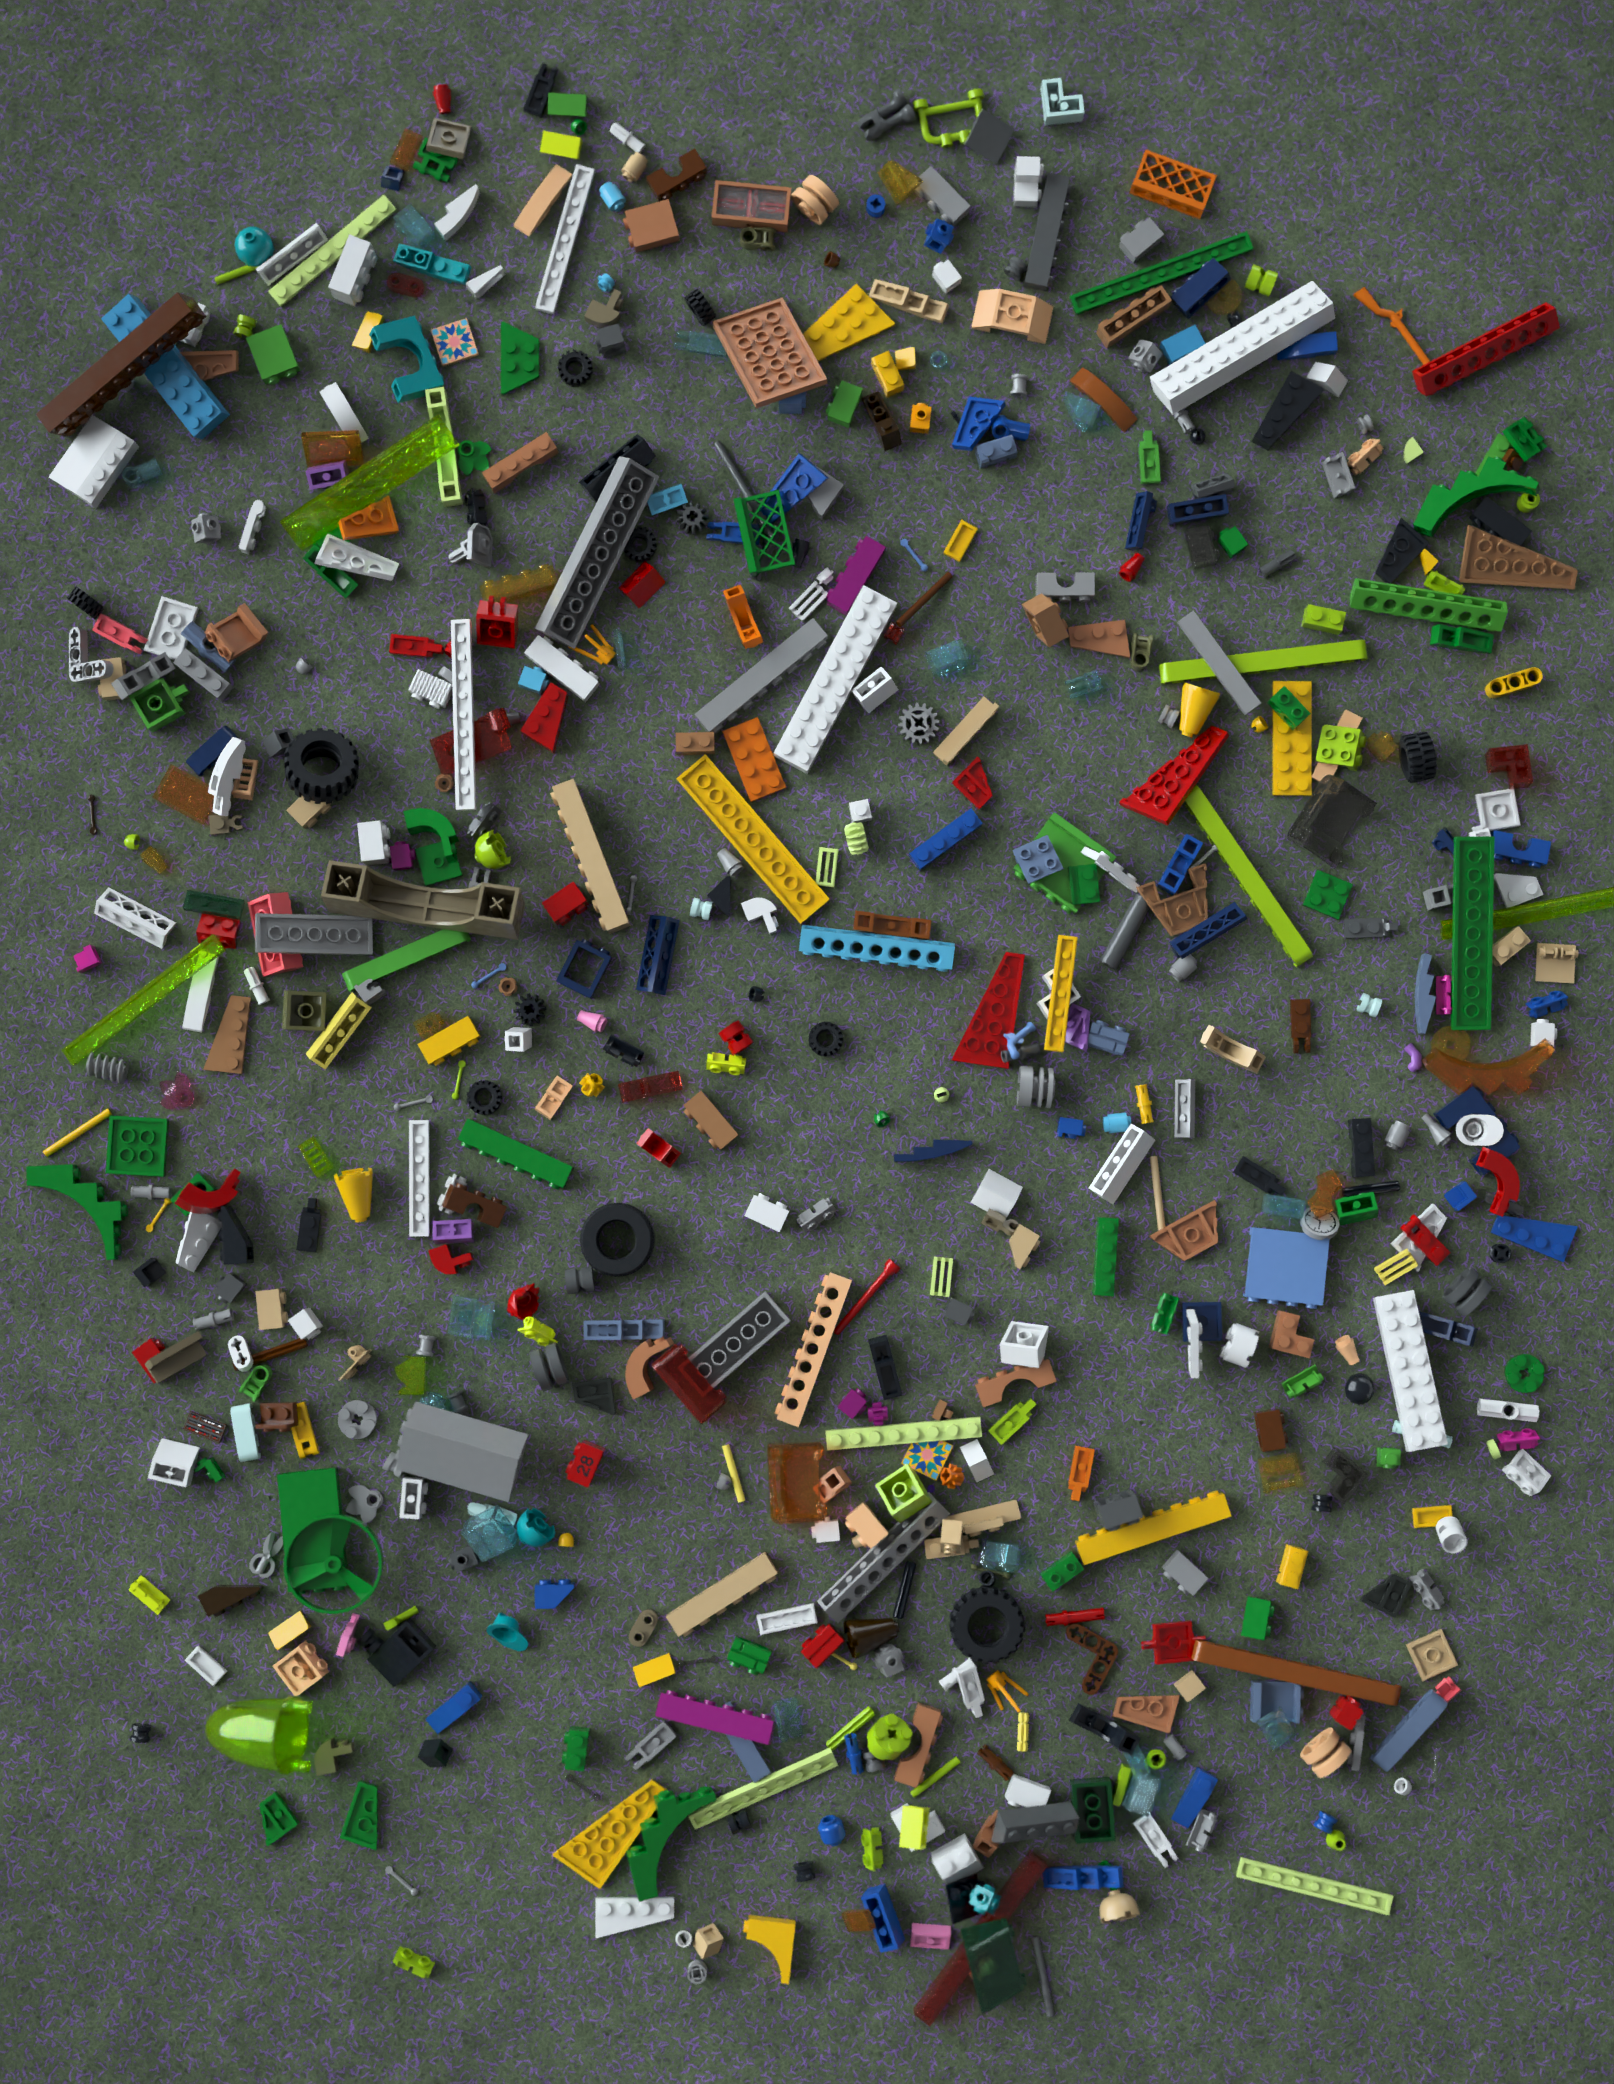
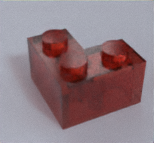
[1485,744,1533,789]

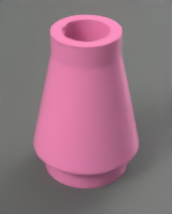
[577,1010,607,1032]

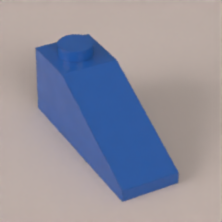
[425,1681,482,1734]
[1171,1767,1218,1828]

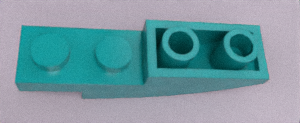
[393,243,472,285]

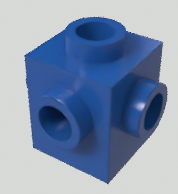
[924,218,954,253]

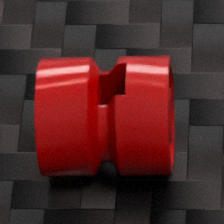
[718,1020,754,1056]

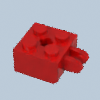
[476,595,518,649]

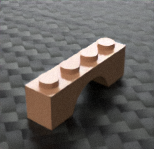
[482,432,558,494]
[975,1358,1057,1407]
[894,1702,943,1788]

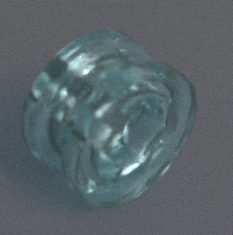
[930,351,947,370]

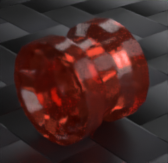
[883,621,906,645]

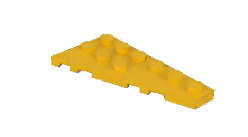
[552,1779,667,1889]

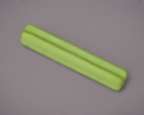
[826,1706,875,1751]

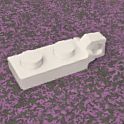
[955,1664,985,1718]

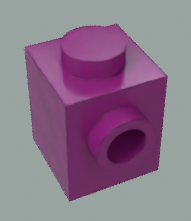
[390,841,416,871]
[837,1388,867,1419]

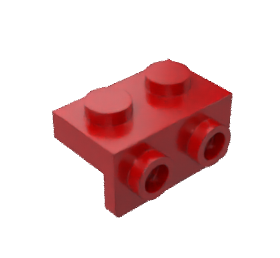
[196,913,240,949]

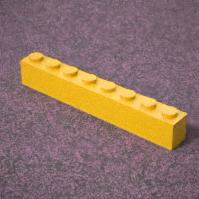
[1075,1490,1231,1565]

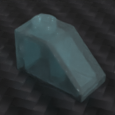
[1063,391,1101,431]

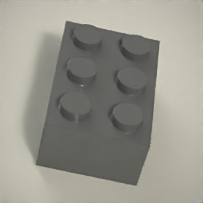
[1093,1489,1143,1531]

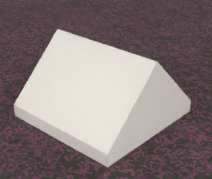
[970,1169,1023,1218]

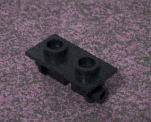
[464,488,488,526]
[603,1034,645,1067]

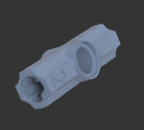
[181,621,236,673]

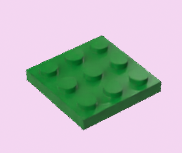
[105,1116,169,1177]

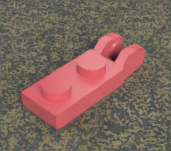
[92,613,148,654]

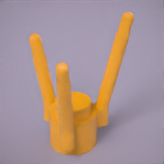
[568,624,616,665]
[986,1670,1029,1713]

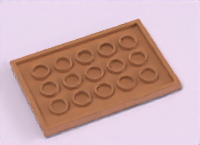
[712,297,827,409]

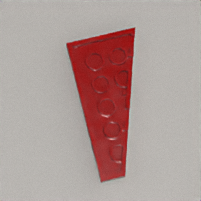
[1119,726,1229,826]
[951,952,1025,1069]

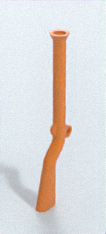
[1353,287,1430,365]

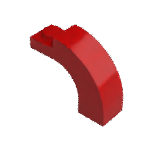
[1476,1147,1520,1217]
[174,1168,241,1214]

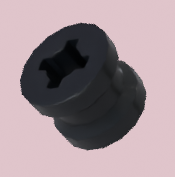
[1489,1244,1511,1263]
[1312,1494,1333,1512]
[130,1723,151,1743]
[794,1861,816,1882]

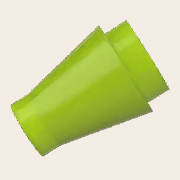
[1147,1749,1166,1769]
[1326,1830,1346,1851]

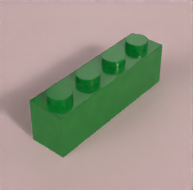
[1092,1217,1119,1296]

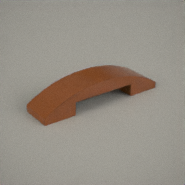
[1070,367,1137,433]
[853,911,931,939]

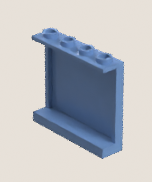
[1243,1227,1330,1309]

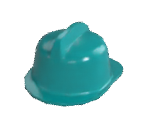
[486,1613,528,1651]

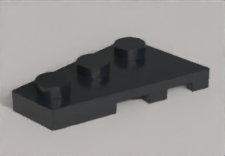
[1375,518,1429,584]

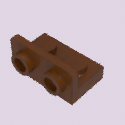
[255,1402,298,1432]

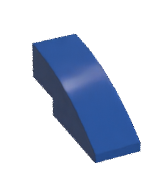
[1277,331,1338,360]

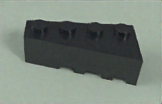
[1251,371,1324,451]

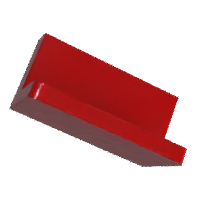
[618,561,665,608]

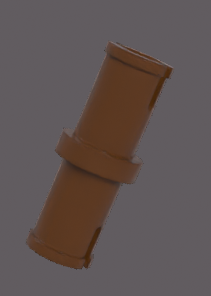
[977,1744,1014,1781]

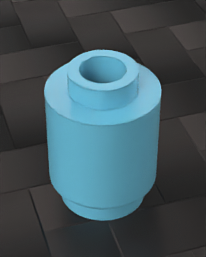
[599,182,626,212]
[1103,1112,1131,1133]

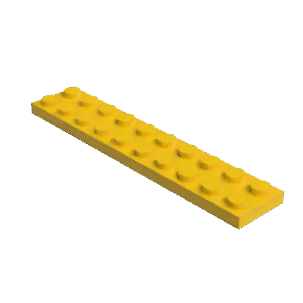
[676,754,830,925]

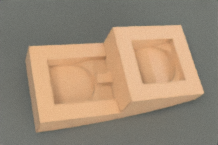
[535,1076,573,1120]

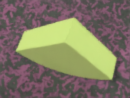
[1404,437,1423,464]

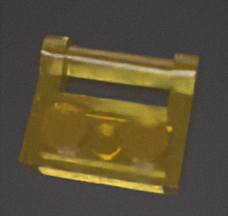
[1257,1452,1303,1494]

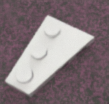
[1080,847,1140,892]
[1390,1204,1447,1272]
[1186,1309,1202,1378]

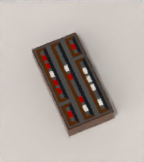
[183,1411,227,1443]

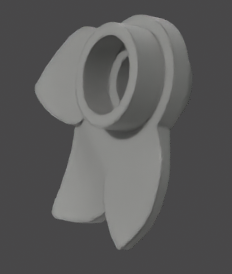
[346,1485,383,1523]

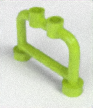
[912,88,984,148]

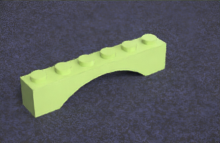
[425,387,463,507]

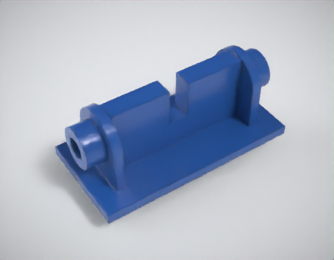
[1525,991,1568,1019]

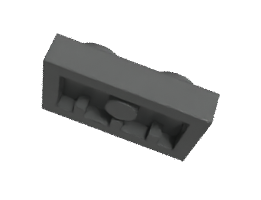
[1191,473,1235,499]

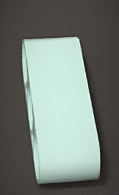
[231,1403,261,1462]

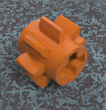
[940,1464,964,1489]

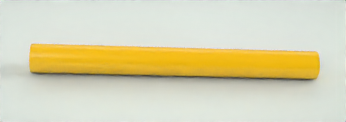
[43,1108,112,1157]

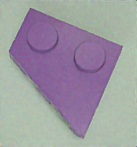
[1065,1003,1090,1052]

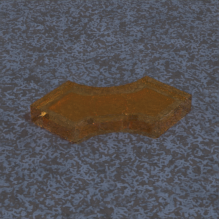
[1307,1169,1342,1219]

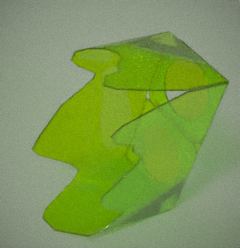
[394,1355,427,1395]

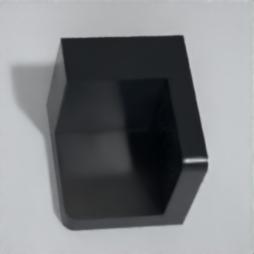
[133,1257,166,1287]
[418,1739,453,1767]

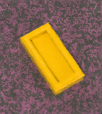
[943,520,978,562]
[1412,1505,1453,1528]

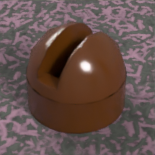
[824,251,840,268]

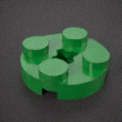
[1504,1354,1544,1393]

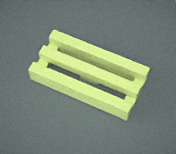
[816,847,839,888]
[930,1257,953,1297]

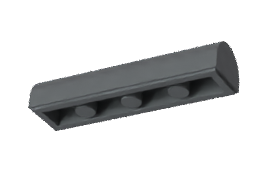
[1099,894,1150,971]

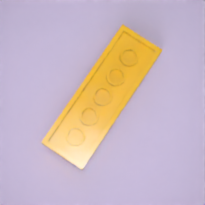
[1272,681,1312,796]

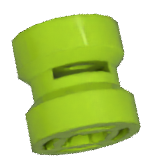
[233,315,257,338]

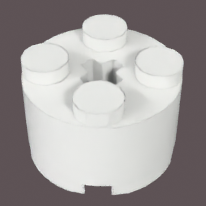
[1219,1323,1259,1368]

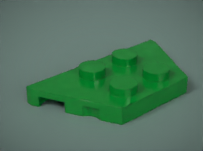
[501,322,539,395]

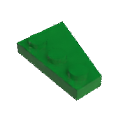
[340,1780,378,1850]

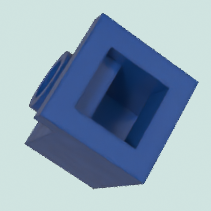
[1056,1117,1086,1139]

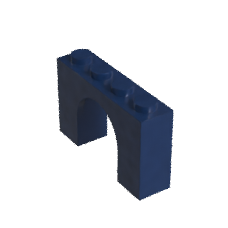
[1433,1086,1521,1176]

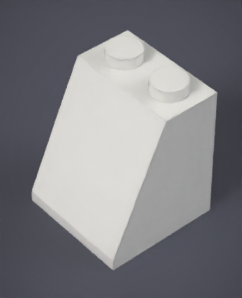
[931,1833,984,1884]

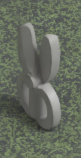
[250,1532,283,1578]

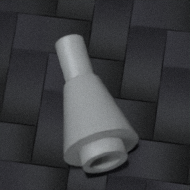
[1422,1113,1452,1146]

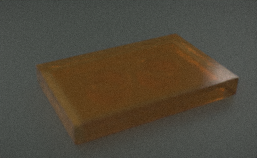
[301,430,364,467]
[152,764,214,825]

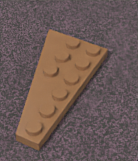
[1459,525,1578,589]

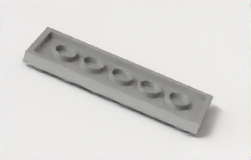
[255,913,373,956]

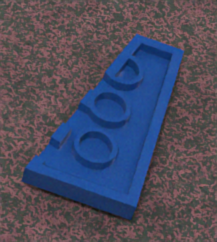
[761,453,829,524]
[1490,1215,1578,1262]

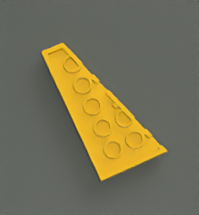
[803,284,896,361]

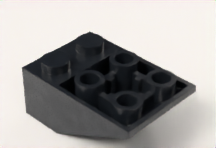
[218,1206,254,1265]
[367,1618,436,1687]

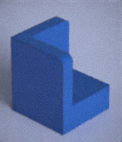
[1444,1181,1477,1211]

